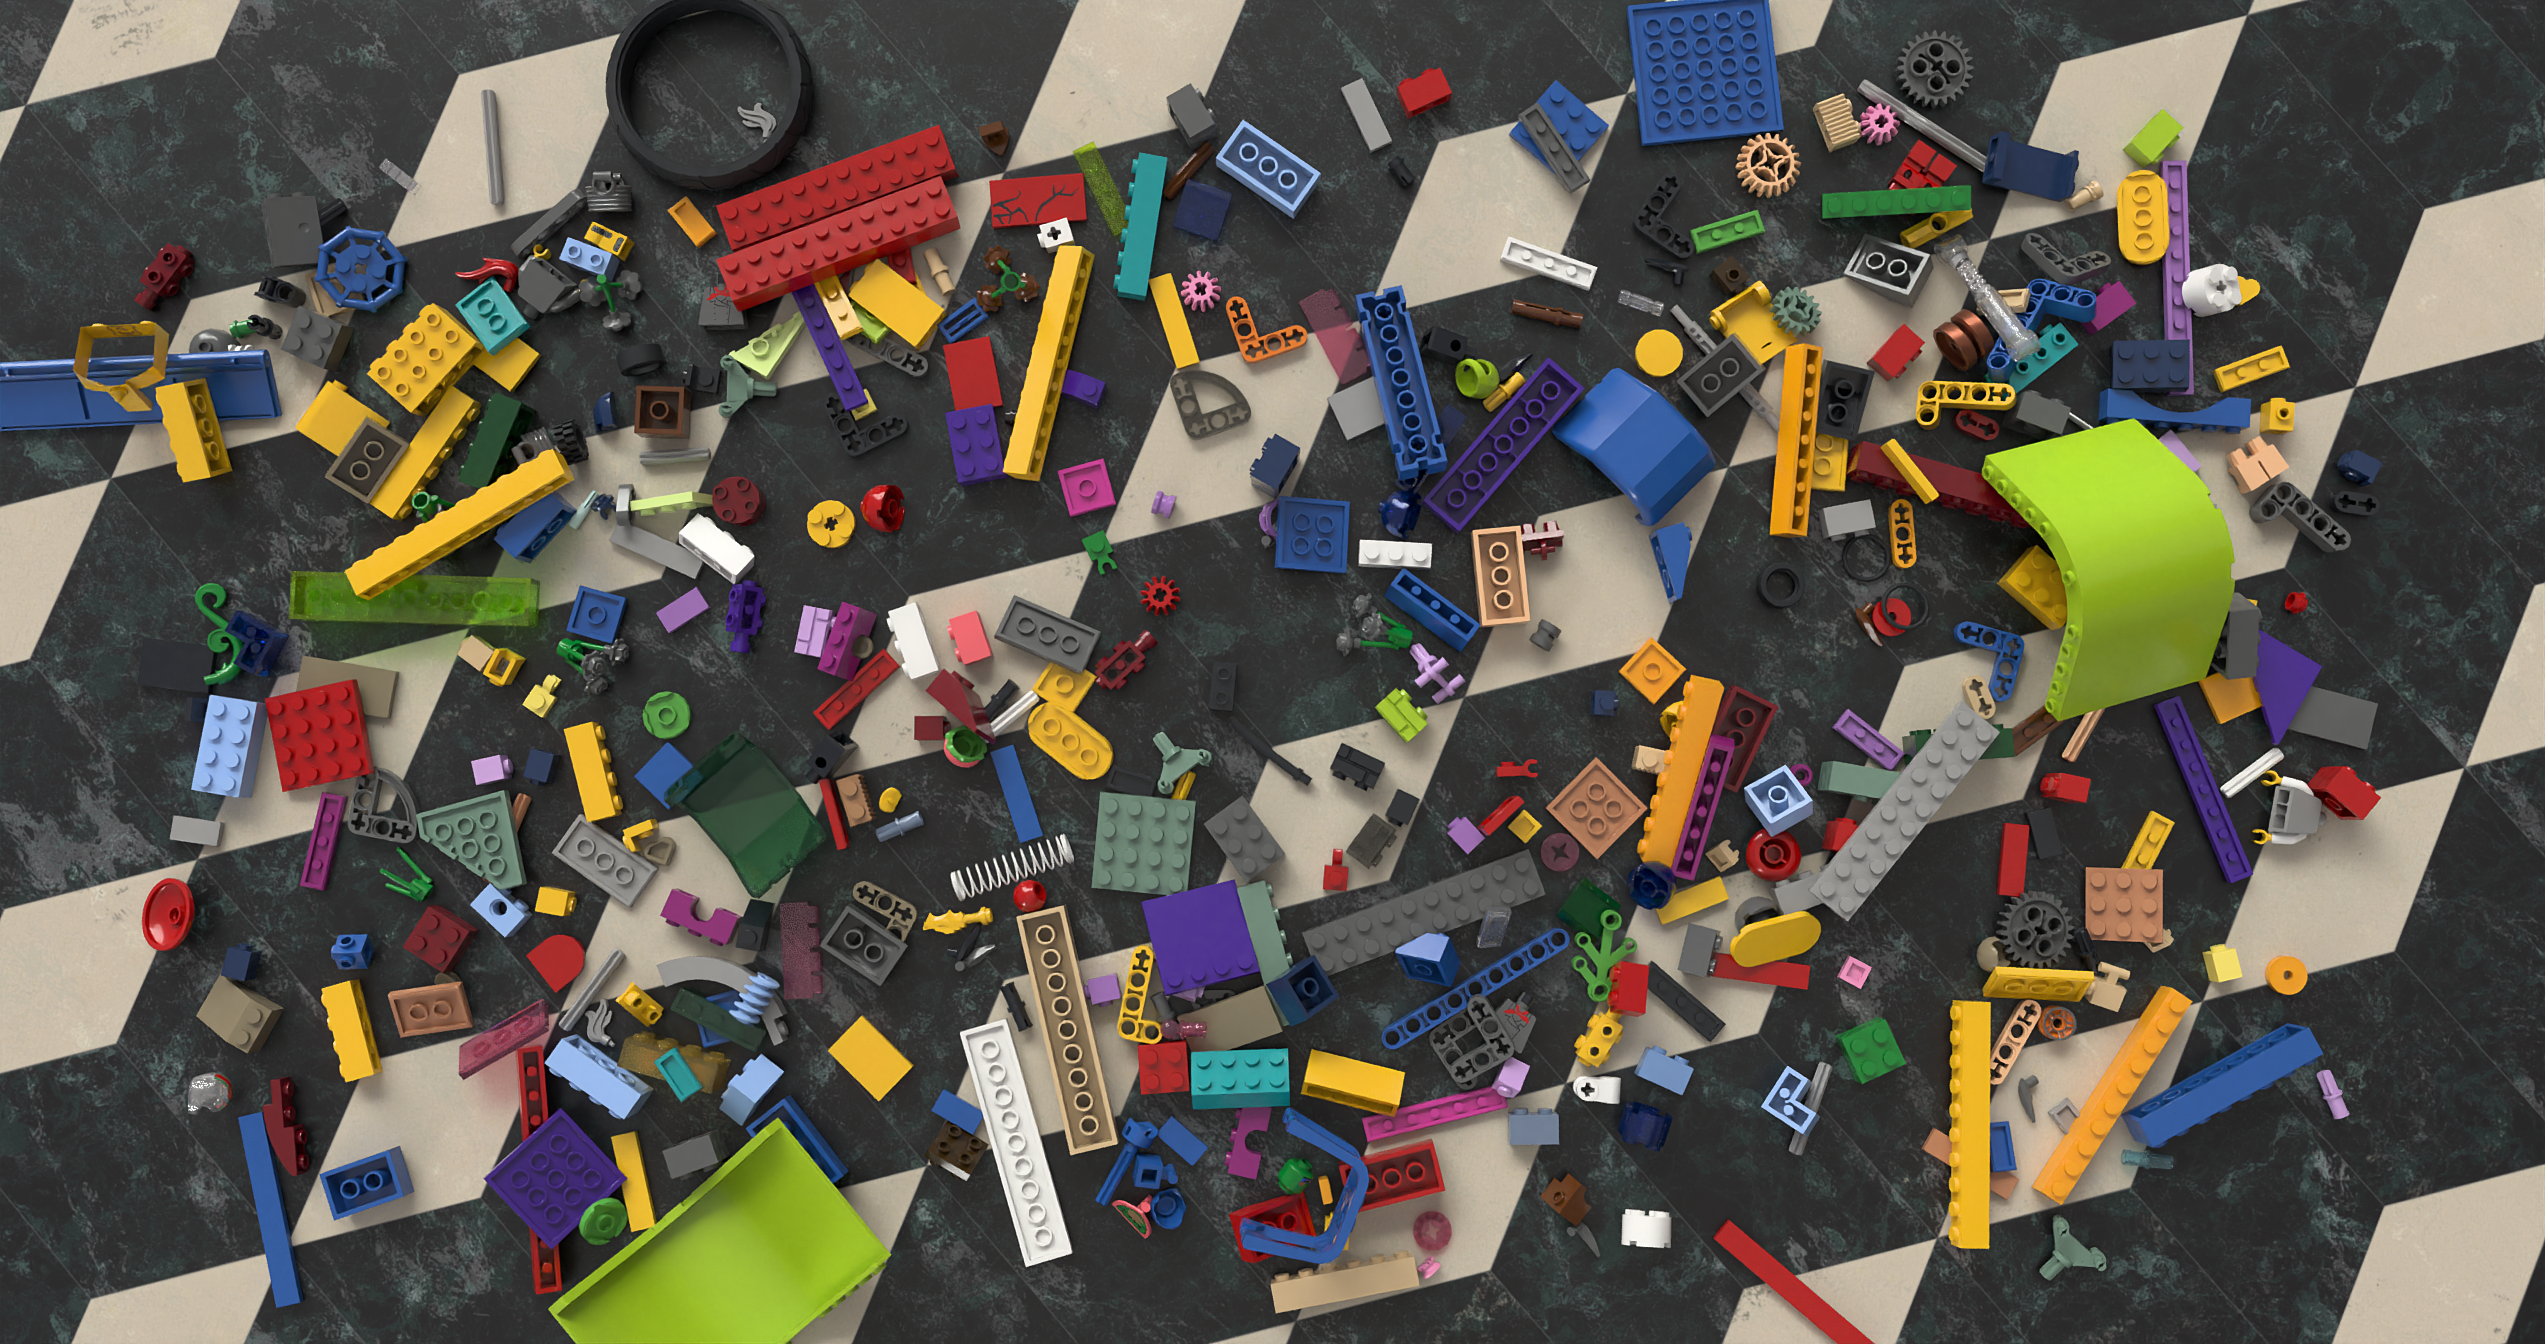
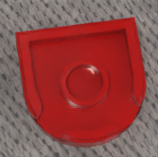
[526,935,585,993]

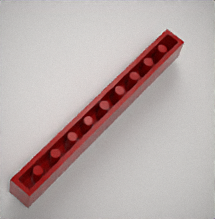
[515,1044,562,1295]

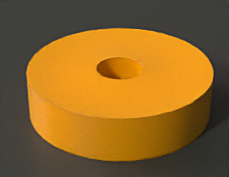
[2265,955,2308,995]

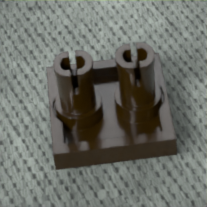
[924,1120,989,1181]

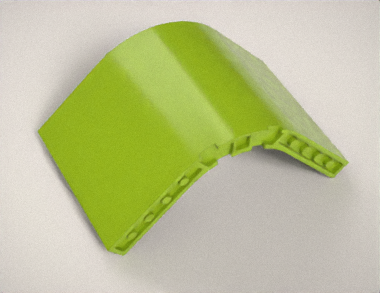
[1982,418,2235,721]
[548,1118,891,1344]

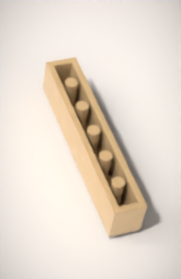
[1270,1250,1420,1313]

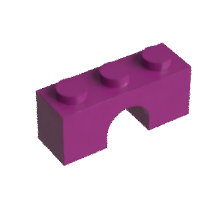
[817,602,877,681]
[660,888,743,946]
[1224,1107,1272,1180]

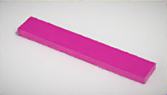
[1362,1085,1508,1142]

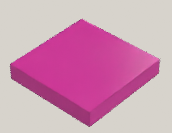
[1058,459,1116,517]

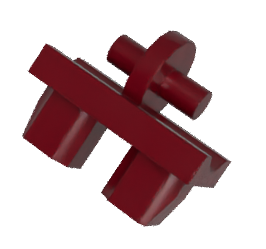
[1521,521,1564,561]

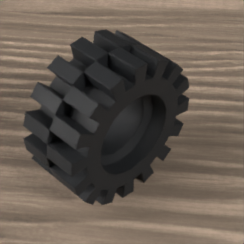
[553,419,589,465]

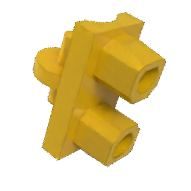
[615,982,664,1027]

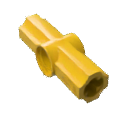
[1899,209,1973,249]

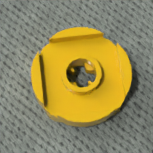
[807,500,856,549]

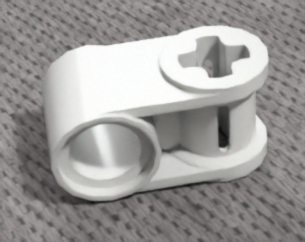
[1573,1076,1621,1104]

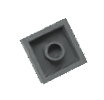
[1166,83,1218,151]
[281,306,354,371]
[2001,390,2071,441]
[662,1128,730,1180]

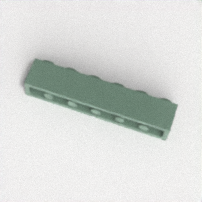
[1237,879,1294,1026]

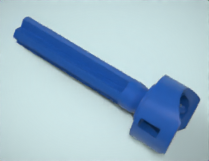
[1096,1117,1158,1206]

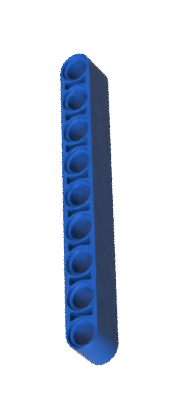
[1381,927,1570,1049]

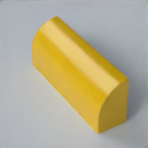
[1301,1049,1405,1117]

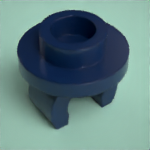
[592,493,617,520]

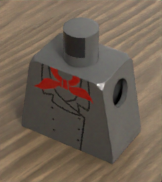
[699,274,749,330]
[1484,991,1536,1054]

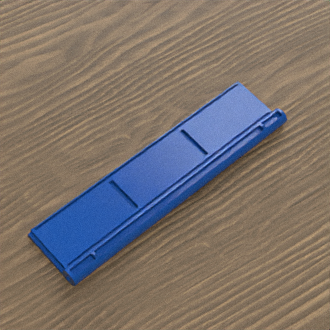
[0,349,282,431]

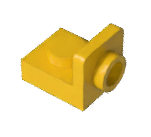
[623,819,659,853]

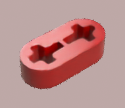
[1953,409,1999,442]

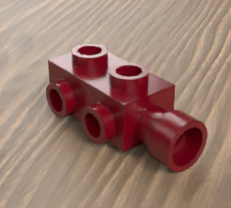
[133,243,195,311]
[1094,629,1158,691]

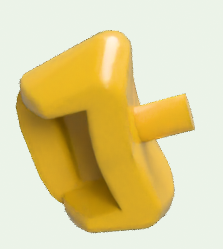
[879,787,902,813]

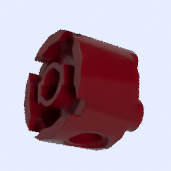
[712,476,766,527]

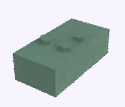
[1818,761,1901,805]

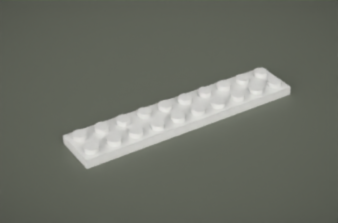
[960,1018,1073,1267]

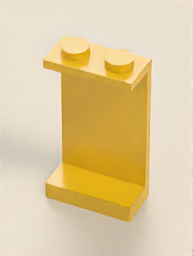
[848,258,948,352]

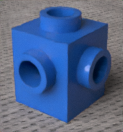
[331,934,374,969]

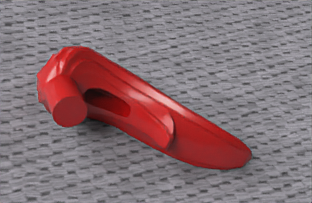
[455,258,519,292]

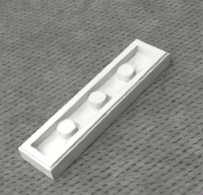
[1500,236,1597,291]

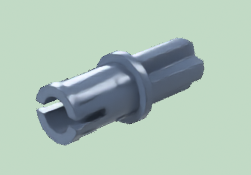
[876,811,924,842]

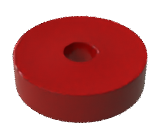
[1871,598,1911,637]

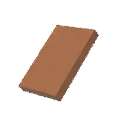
[388,981,474,1038]

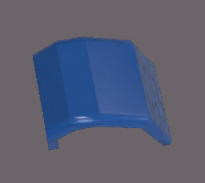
[1552,368,1716,527]

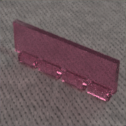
[1299,288,1370,385]
[779,901,823,999]

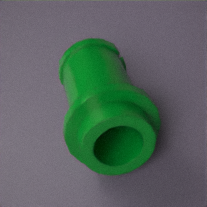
[229,319,256,339]

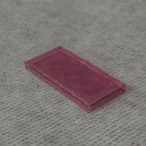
[459,998,549,1080]

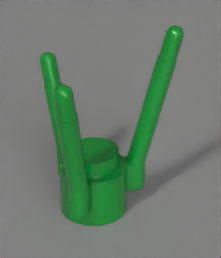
[380,847,434,902]

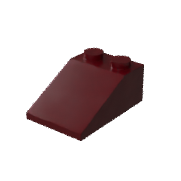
[925,668,996,745]

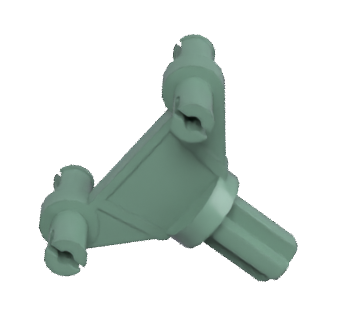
[719,355,777,418]
[1153,732,1213,796]
[2039,1214,2106,1280]

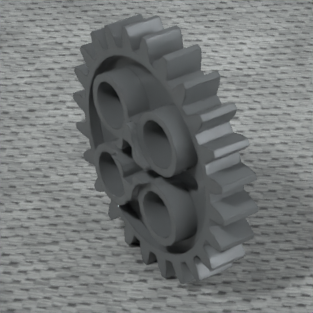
[1894,30,1974,109]
[1996,891,2074,969]

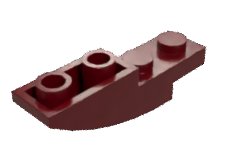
[263,1077,309,1176]

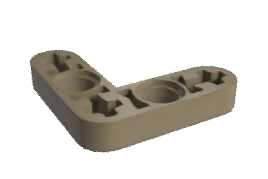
[853,881,918,943]

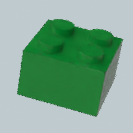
[1835,1017,1906,1084]

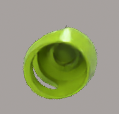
[1455,359,1500,399]

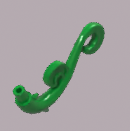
[195,583,253,686]

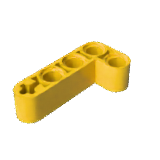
[1916,381,2017,430]
[1117,945,1164,1044]

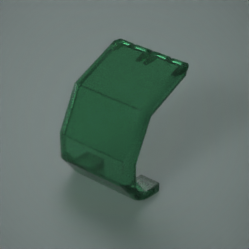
[664,731,827,899]

